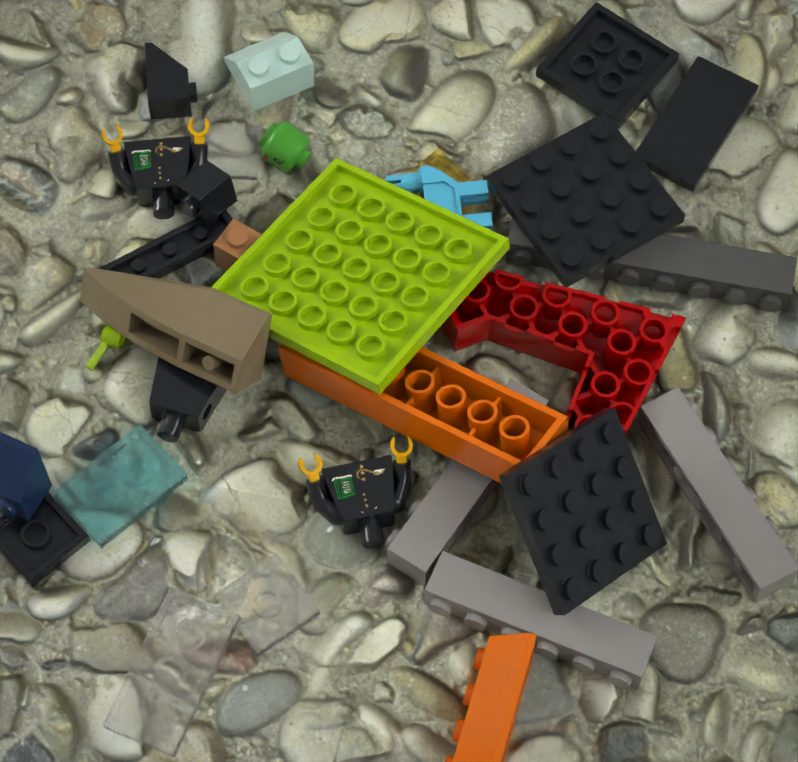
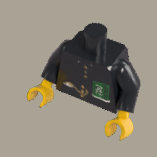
[102,117,211,219]
[297,435,413,549]

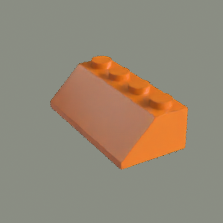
[445,633,537,762]

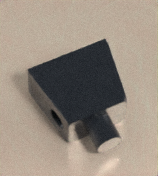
[149,357,227,443]

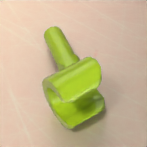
[85,326,126,371]

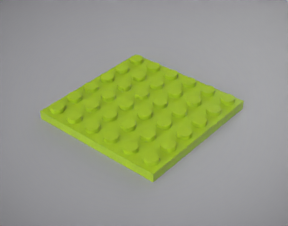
[212,158,510,394]

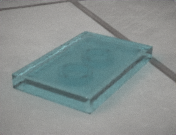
[53,424,188,549]

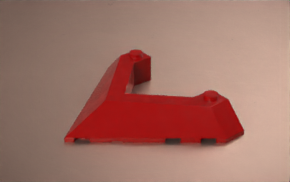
[441,269,687,435]

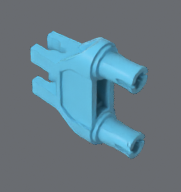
[386,165,493,231]

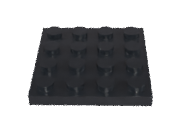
[487,112,685,287]
[499,407,667,616]

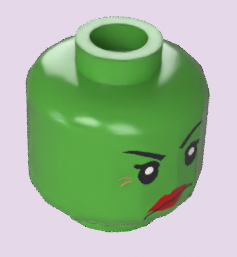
[258,121,312,173]

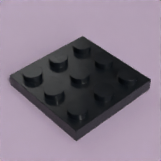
[536,2,679,129]

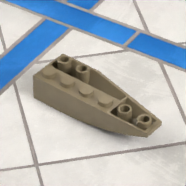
[80,267,272,394]

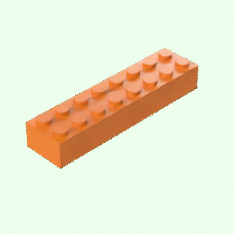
[278,344,569,484]

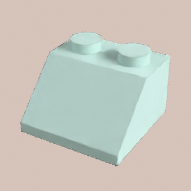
[224,32,315,112]

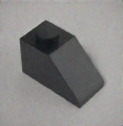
[145,43,198,120]

